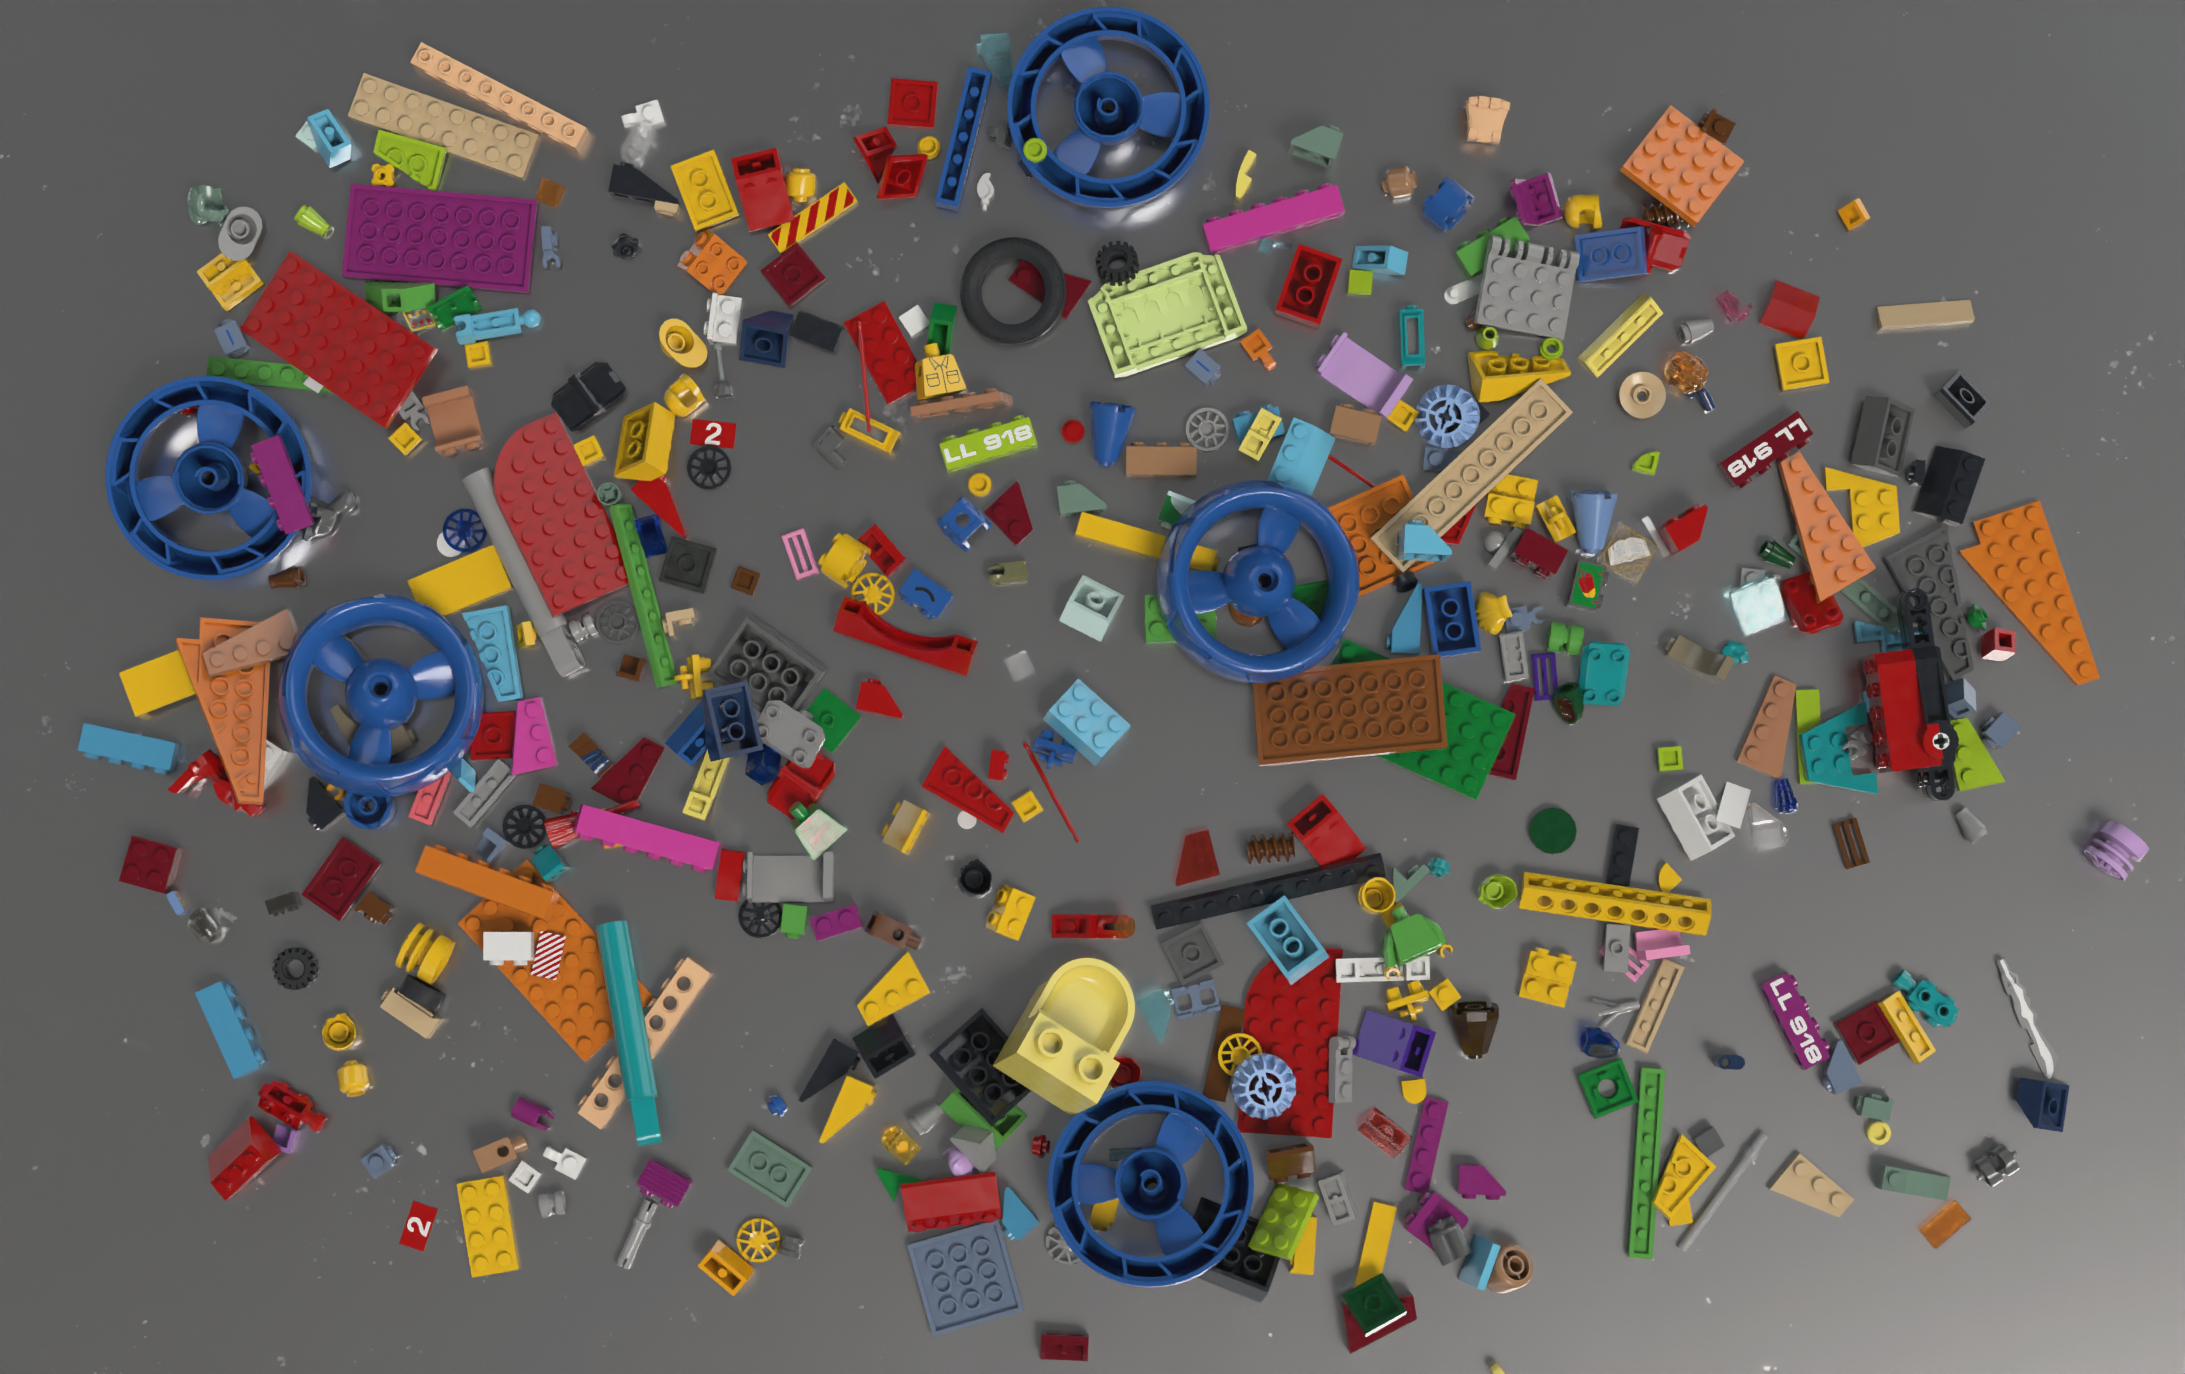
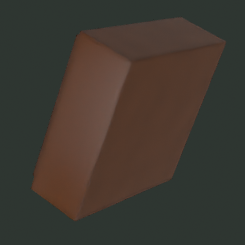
[730,566,761,596]

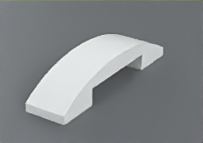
[1335,956,1430,983]

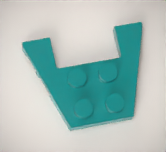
[1799,703,1879,794]

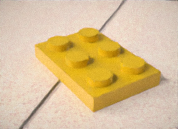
[670,150,739,232]

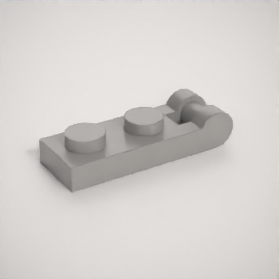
[1329,1036,1356,1103]

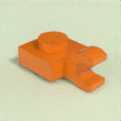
[1240,328,1276,372]

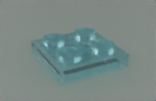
[1729,575,1788,637]

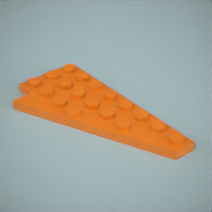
[1958,500,2100,686]

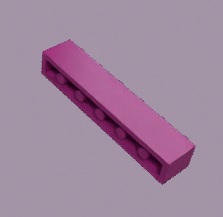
[1202,183,1345,255]
[573,804,720,873]

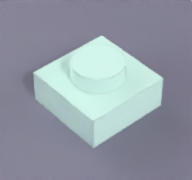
[295,121,317,151]

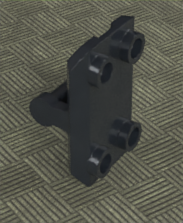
[551,362,627,432]

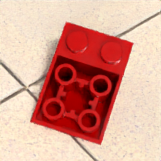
[731,148,795,232]
[1285,794,1367,866]

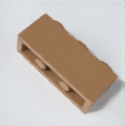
[1126,442,1197,478]

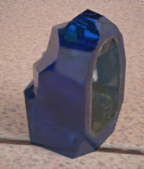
[1580,1027,1620,1058]

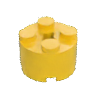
[818,533,871,588]

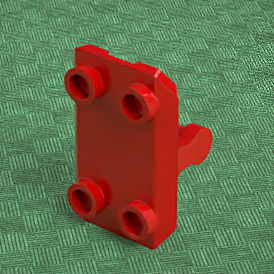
[1619,217,1691,274]
[1780,572,1844,635]
[767,752,836,820]

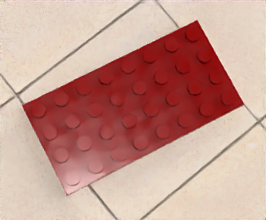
[240,251,438,429]

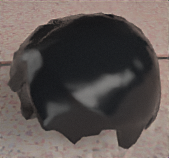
[957,859,992,898]

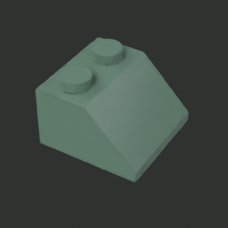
[1288,125,1344,169]

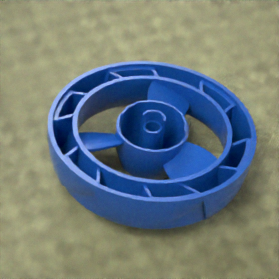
[1007,7,1210,208]
[105,376,312,580]
[1156,480,1360,683]
[278,594,484,797]
[1048,1081,1254,1288]

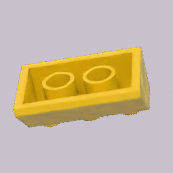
[614,402,675,481]

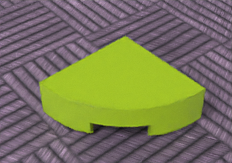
[1631,452,1660,476]

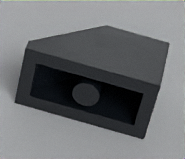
[306,776,346,831]

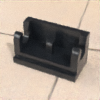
[790,311,845,352]

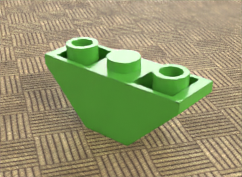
[365,282,436,312]

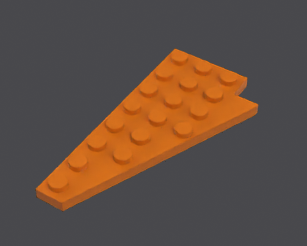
[176,617,270,805]

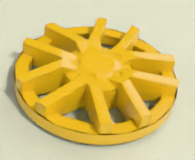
[851,573,895,616]
[1218,1033,1262,1076]
[736,1218,781,1263]

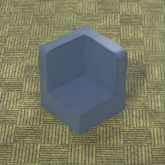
[1945,677,1976,720]
[474,827,509,864]

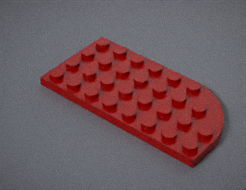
[493,412,629,618]
[1237,948,1343,1138]

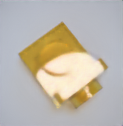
[880,1124,921,1166]

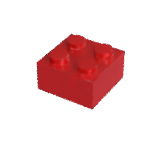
[988,750,1009,782]

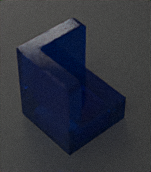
[745,744,781,786]

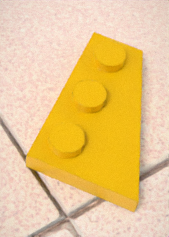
[857,951,931,1026]

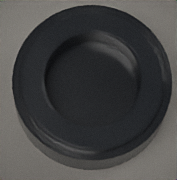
[1393,572,1418,592]

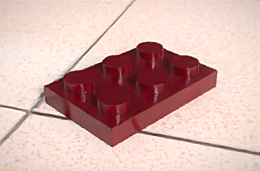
[301,837,382,922]

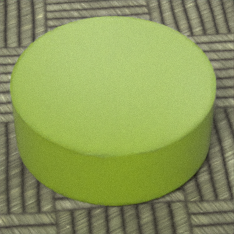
[1023,138,1047,163]

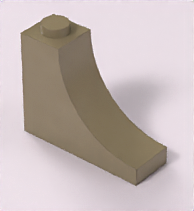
[1664,635,1736,685]
[330,705,416,759]

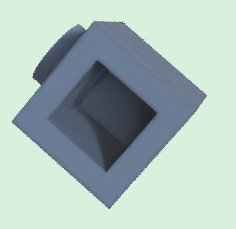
[1980,712,2021,750]

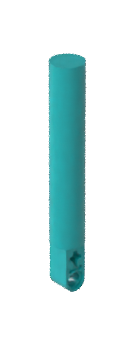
[596,921,662,1147]

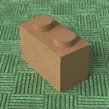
[1329,403,1382,446]

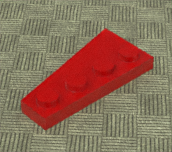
[921,746,1015,833]

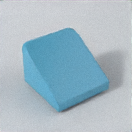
[450,758,476,793]

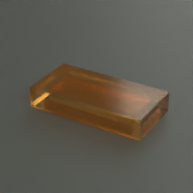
[1919,1200,1971,1249]

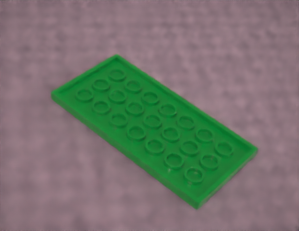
[1331,638,1516,801]

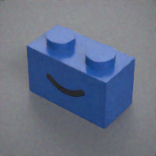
[898,568,954,620]

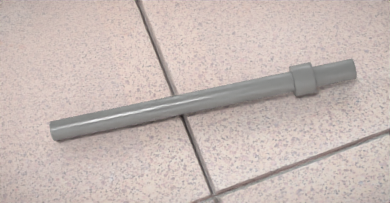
[1677,1132,1768,1252]

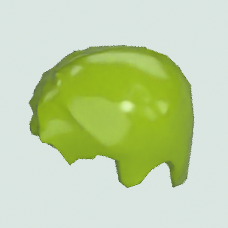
[1478,873,1518,909]

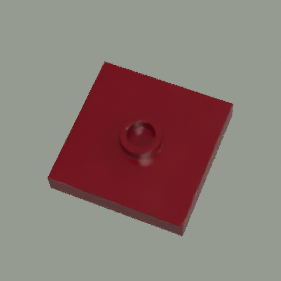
[761,242,826,308]
[1834,1000,1900,1065]

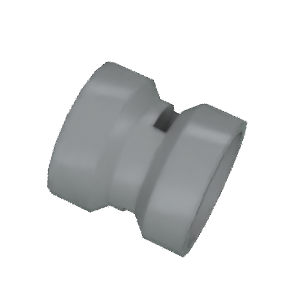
[567,612,599,642]
[538,1191,567,1218]

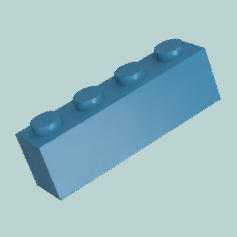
[77,723,181,775]
[195,981,265,1079]

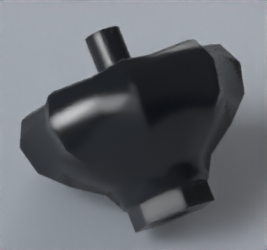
[612,233,640,260]

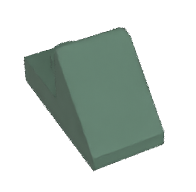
[1392,864,1430,904]

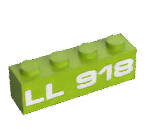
[939,415,1037,473]

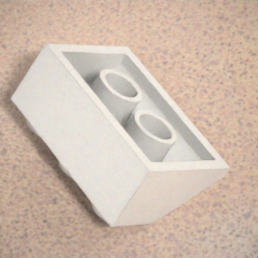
[1657,774,1735,861]

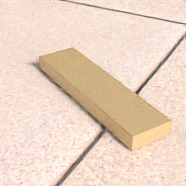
[1625,958,1685,1054]

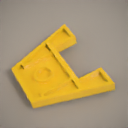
[1824,467,1900,547]

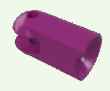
[511,1097,555,1131]

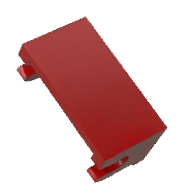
[858,524,907,578]

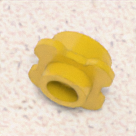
[371,164,395,187]

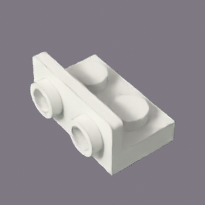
[704,293,742,345]

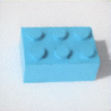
[1043,679,1131,766]
[1247,895,1329,985]

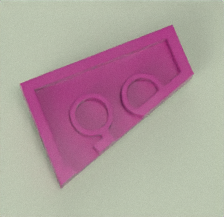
[510,697,557,776]

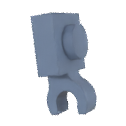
[541,226,561,269]

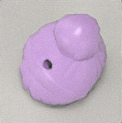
[943,1146,978,1177]

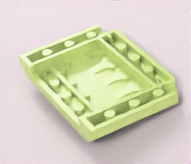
[1088,252,1247,378]

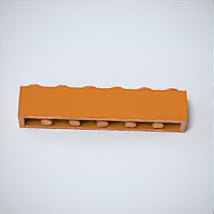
[415,844,559,922]

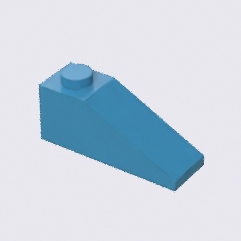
[1386,583,1423,656]

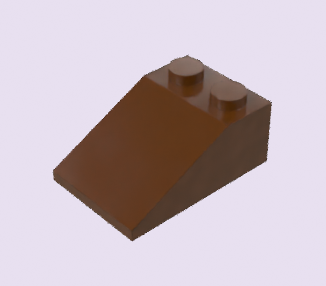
[1263,1142,1316,1183]

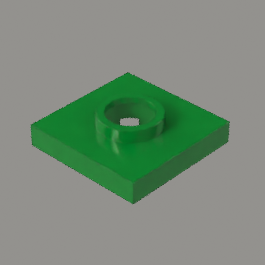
[1577,1057,1639,1119]

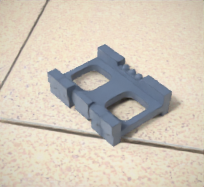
[1171,978,1221,1021]

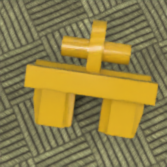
[1536,495,1576,543]
[674,654,713,699]
[1386,980,1430,1022]

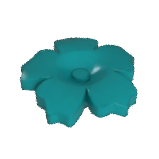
[1720,641,1750,666]

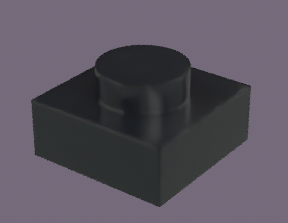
[1907,460,1926,486]

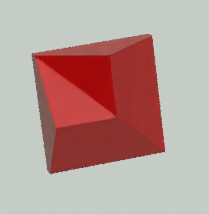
[876,154,928,199]

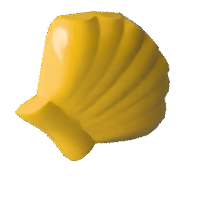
[1475,592,1513,635]

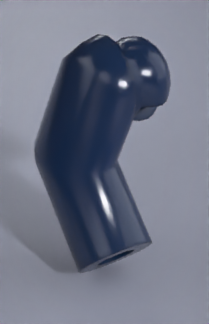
[1684,383,1716,411]

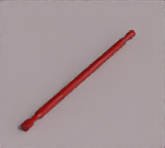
[857,322,871,432]
[1328,454,1376,488]
[1023,742,1080,843]

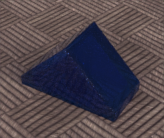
[634,514,668,558]

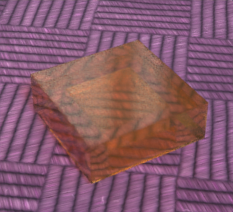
[535,178,565,209]

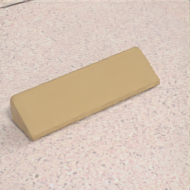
[1877,300,1975,330]

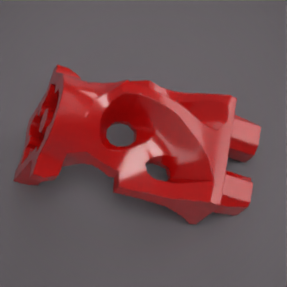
[168,749,267,818]

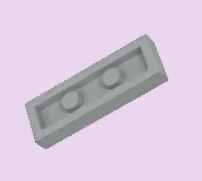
[453,759,516,828]

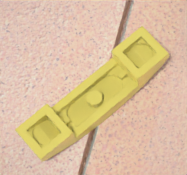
[682,750,729,821]

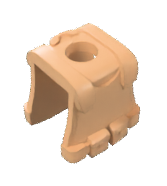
[1465,96,1510,145]

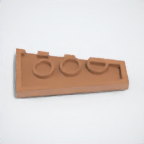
[910,388,1013,418]
[201,609,295,678]
[1736,675,1796,780]

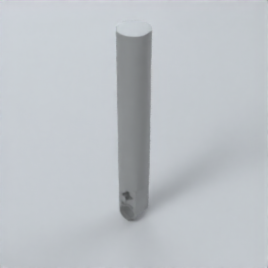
[462,467,585,677]

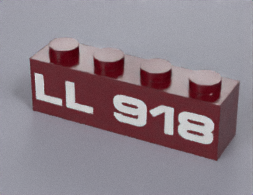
[1717,411,1813,489]

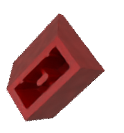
[1659,503,1708,556]

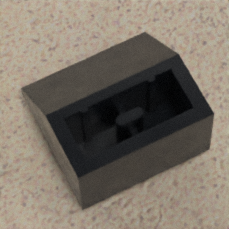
[852,1014,917,1079]

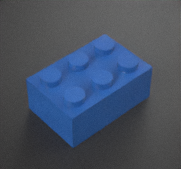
[1422,581,1481,658]

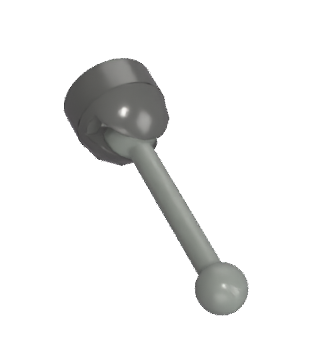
[713,342,733,399]

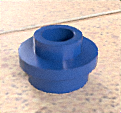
[766,1094,787,1117]

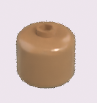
[1487,1244,1533,1293]

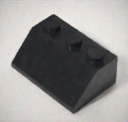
[1912,446,1985,527]

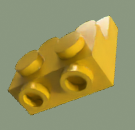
[1483,474,1538,529]
[1518,947,1577,1008]

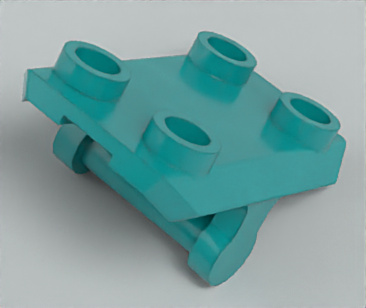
[1579,641,1630,706]

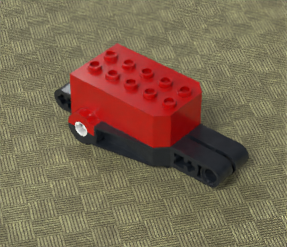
[1863,588,1959,802]

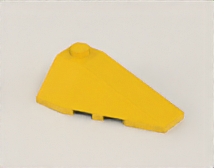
[1467,351,1571,402]

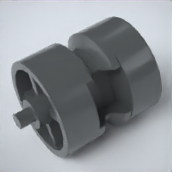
[1974,1143,2020,1188]

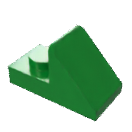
[877,1167,925,1202]

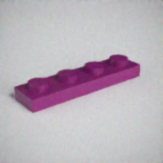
[1404,1097,1449,1194]

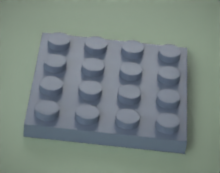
[907,1220,1024,1337]

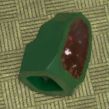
[1553,682,1584,724]

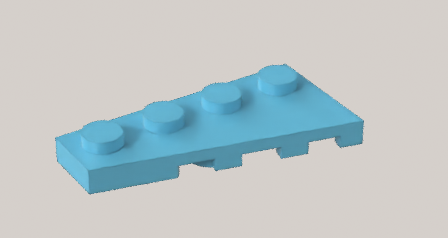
[462,605,523,702]

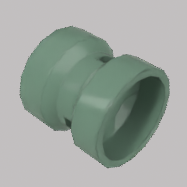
[597,482,623,507]

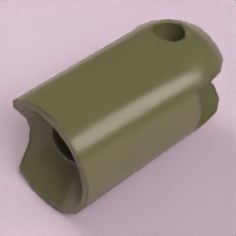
[986,560,1028,586]

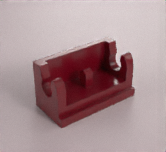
[1040,1333,1089,1362]

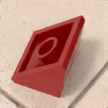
[1759,280,1820,340]

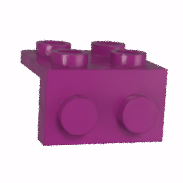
[1510,173,1563,226]
[1404,1190,1468,1251]

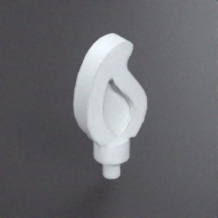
[977,173,994,211]

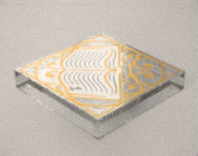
[1596,522,1659,586]

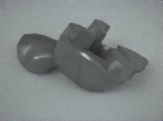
[298,490,356,541]

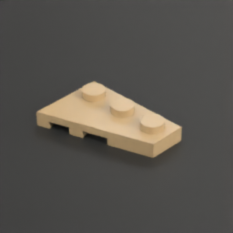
[1768,1153,1855,1217]

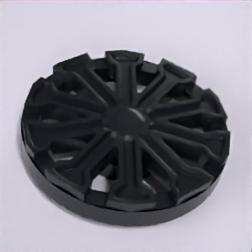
[503,805,547,849]

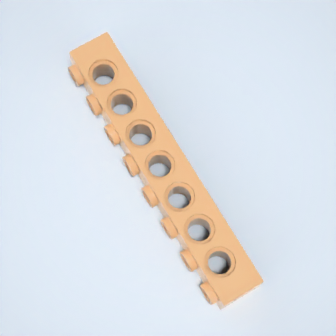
[410,42,589,153]
[578,957,713,1129]

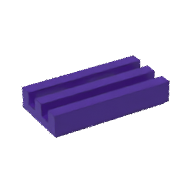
[1531,652,1558,701]

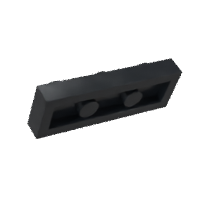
[1605,824,1639,887]

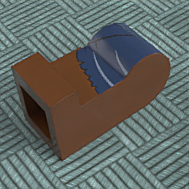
[568,732,614,778]

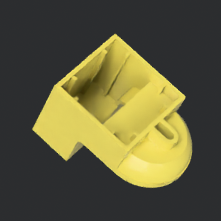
[993,958,1135,1116]

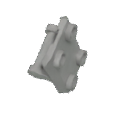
[757,700,825,768]

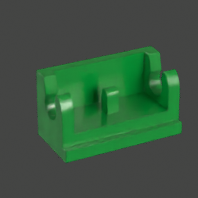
[427,285,483,332]

